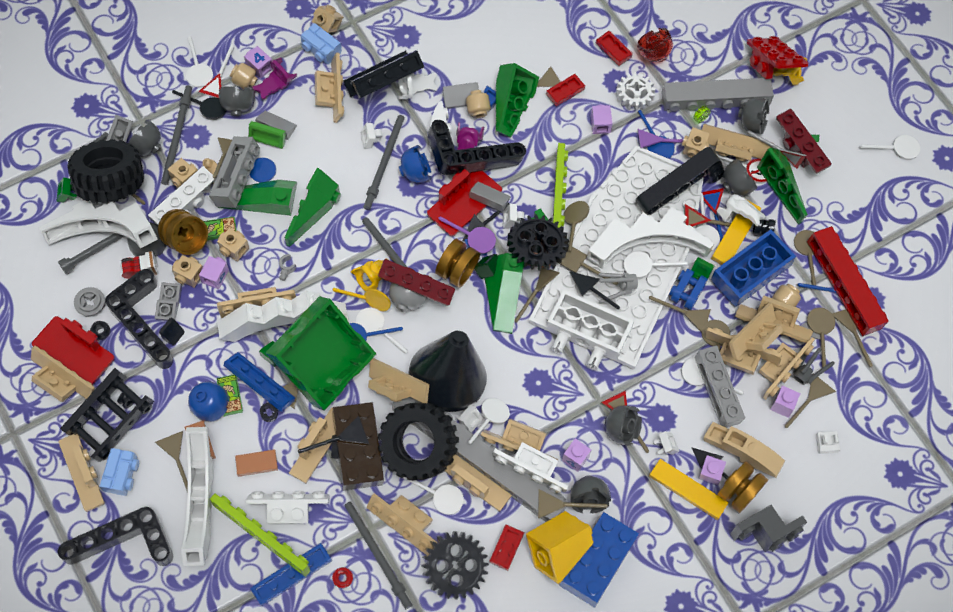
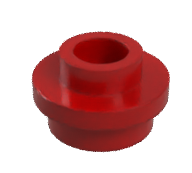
[332,567,353,589]

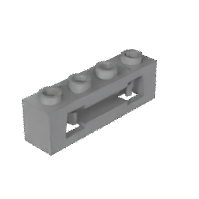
[209,136,260,208]
[694,345,745,428]

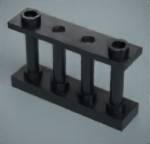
[343,50,424,98]
[60,368,155,462]

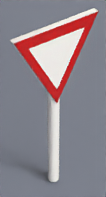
[198,45,234,98]

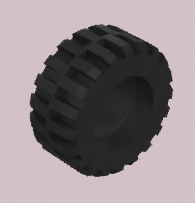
[67,139,144,204]
[378,402,459,481]

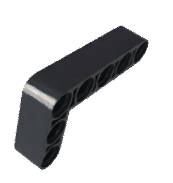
[427,119,526,175]
[635,147,724,215]
[105,269,173,369]
[57,507,173,566]

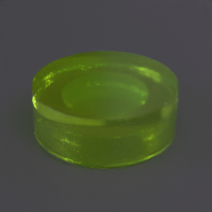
[693,106,711,123]

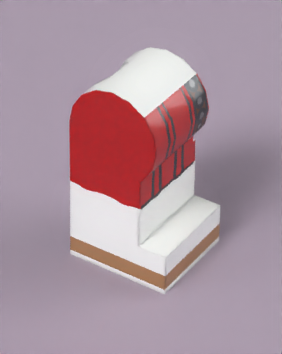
[120,251,158,279]

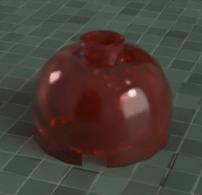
[637,28,673,62]

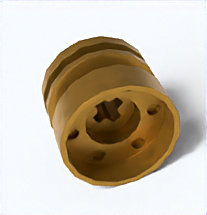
[157,209,208,255]

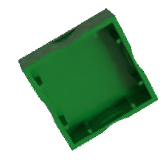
[265,296,377,411]

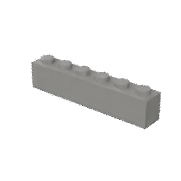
[662,78,774,112]

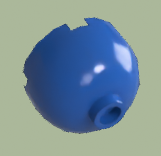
[399,145,432,183]
[188,381,229,422]

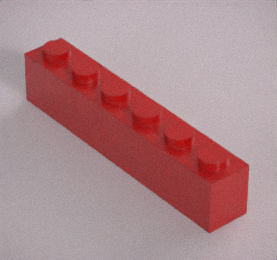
[807,226,889,337]

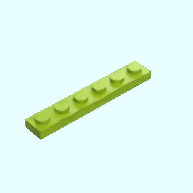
[551,143,568,246]
[210,493,311,577]

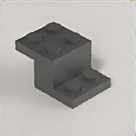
[730,504,807,552]

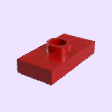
[596,30,633,66]
[546,74,586,107]
[489,525,524,571]

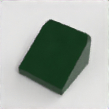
[474,254,498,279]

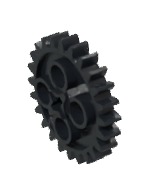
[507,215,569,271]
[421,531,489,600]

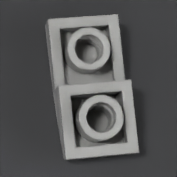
[155,282,182,320]

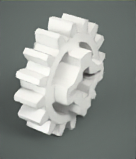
[616,72,656,110]

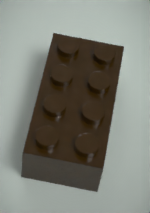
[332,402,384,491]

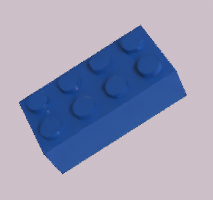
[711,229,796,307]
[559,512,639,608]

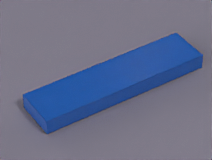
[224,352,295,412]
[250,543,332,607]

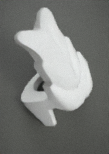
[398,72,437,99]
[717,194,766,226]

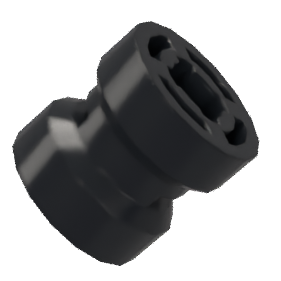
[753,219,776,235]

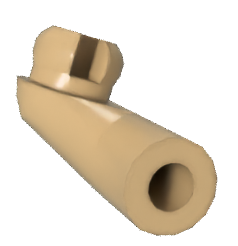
[202,158,218,184]

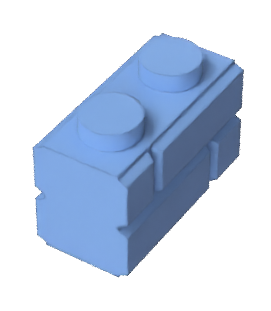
[300,23,342,65]
[99,448,139,496]

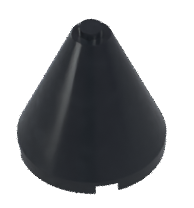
[408,330,487,412]

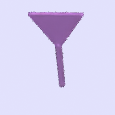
[637,129,684,148]

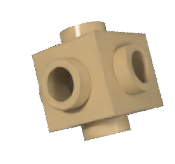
[312,5,344,33]
[681,127,710,158]
[167,158,198,188]
[217,228,249,262]
[172,255,203,288]

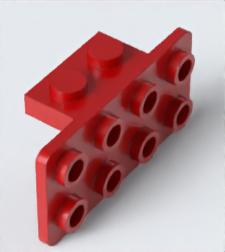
[747,36,809,79]
[427,169,502,236]
[32,316,115,385]

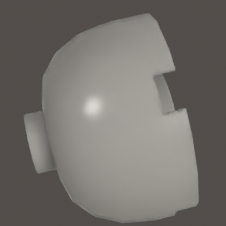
[389,283,427,312]

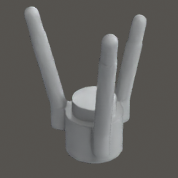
[598,273,638,303]

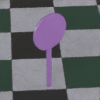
[438,216,496,254]

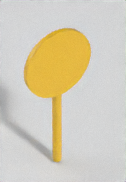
[332,288,391,311]

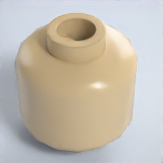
[230,63,258,89]
[466,90,491,118]
[772,284,801,307]

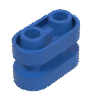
[669,269,708,310]

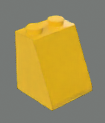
[526,511,593,584]

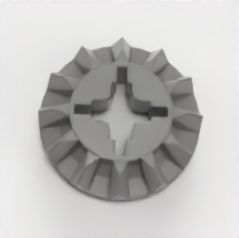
[74,287,105,317]

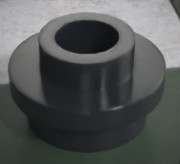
[90,321,110,340]

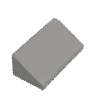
[443,82,479,109]
[255,110,297,140]
[106,115,133,142]
[469,182,511,212]

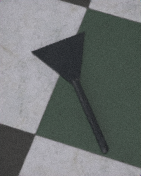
[298,416,369,453]

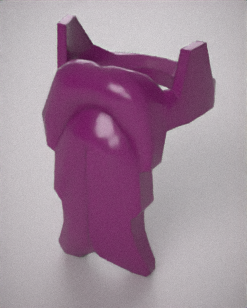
[252,58,297,99]
[456,122,485,162]

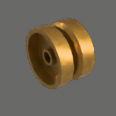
[435,238,480,288]
[718,461,768,514]

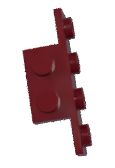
[776,109,832,174]
[378,259,455,306]

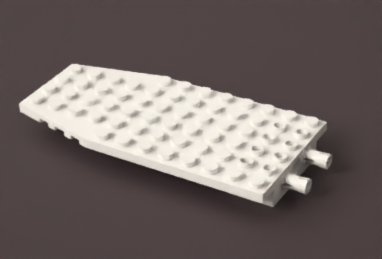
[529,146,704,370]

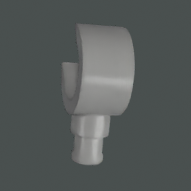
[279,254,296,281]

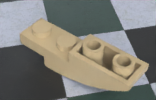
[704,422,785,478]

